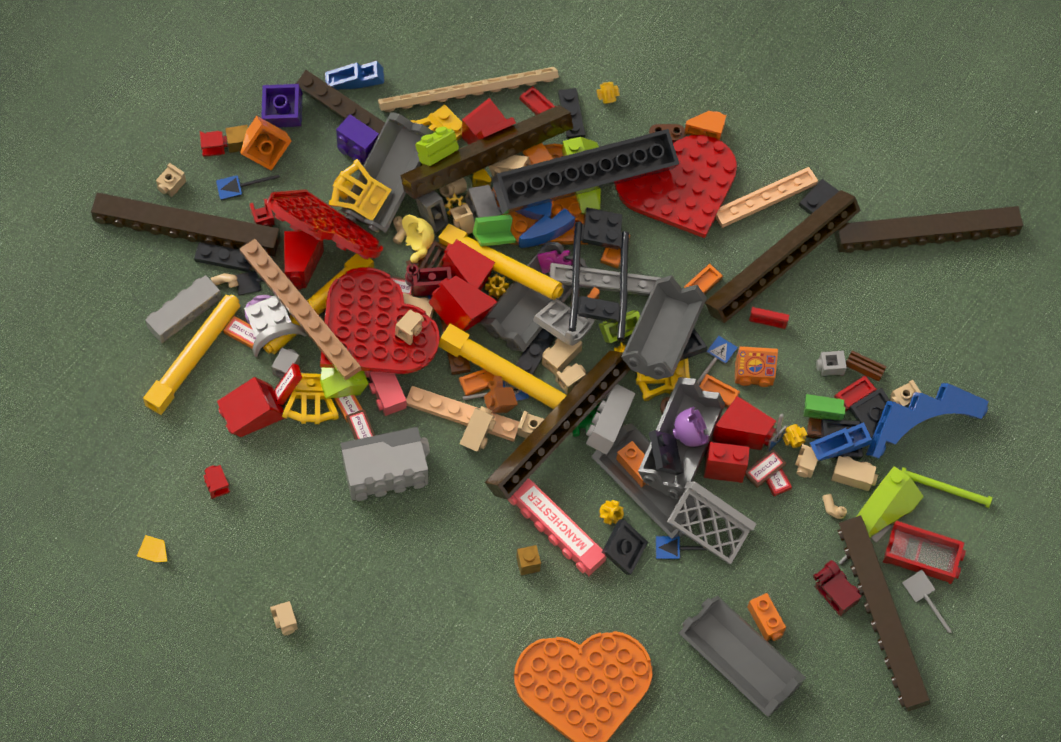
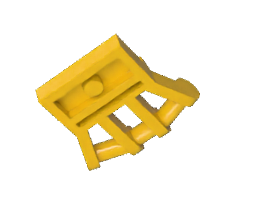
[411,105,462,141]
[329,159,391,221]
[636,358,690,401]
[282,373,339,424]

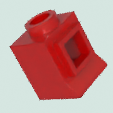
[200,131,228,157]
[249,199,275,227]
[203,465,230,499]

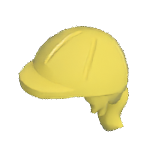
[402,215,435,263]

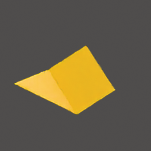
[137,535,167,562]

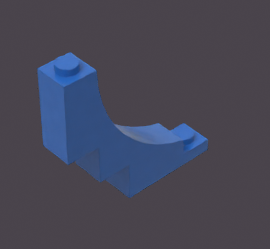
[866,383,989,459]

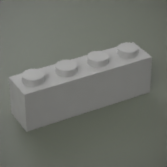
[145,275,221,344]
[586,384,635,455]

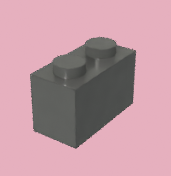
[416,191,449,233]

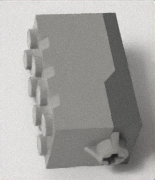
[340,427,430,501]

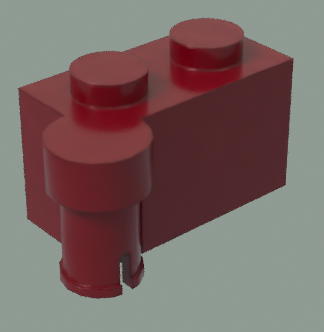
[405,264,452,296]
[813,560,861,617]

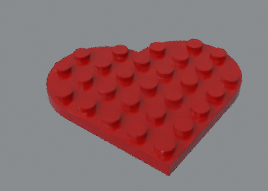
[615,135,737,238]
[267,189,383,260]
[320,267,439,374]

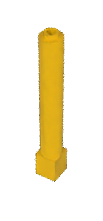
[438,224,563,300]
[263,253,374,354]
[143,295,240,415]
[439,324,567,409]

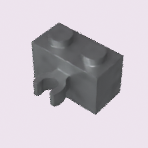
[465,185,502,222]

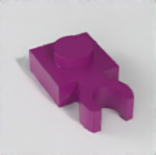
[537,250,573,274]

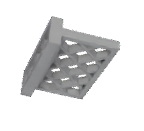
[667,481,756,564]

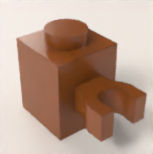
[484,376,518,414]

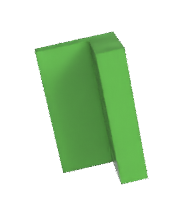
[473,214,516,247]
[804,394,845,420]

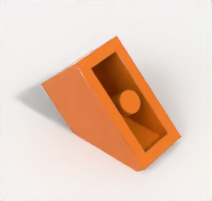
[685,111,727,140]

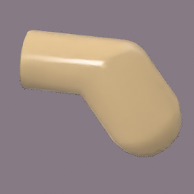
[393,216,406,245]
[210,273,239,288]
[822,494,847,519]

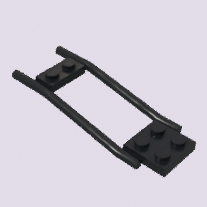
[569,207,629,341]

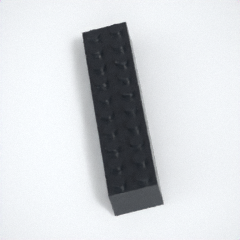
[491,129,679,215]

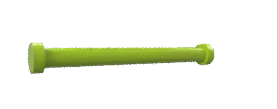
[901,467,992,508]

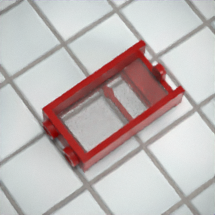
[883,521,966,584]

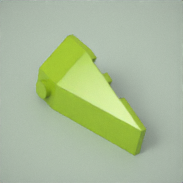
[562,137,601,215]
[320,367,368,399]
[856,466,924,538]

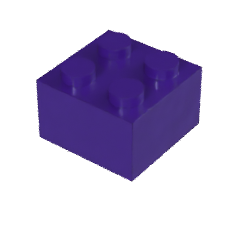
[261,84,303,127]
[336,115,379,166]

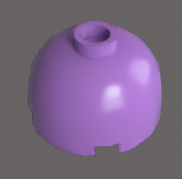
[673,406,709,447]

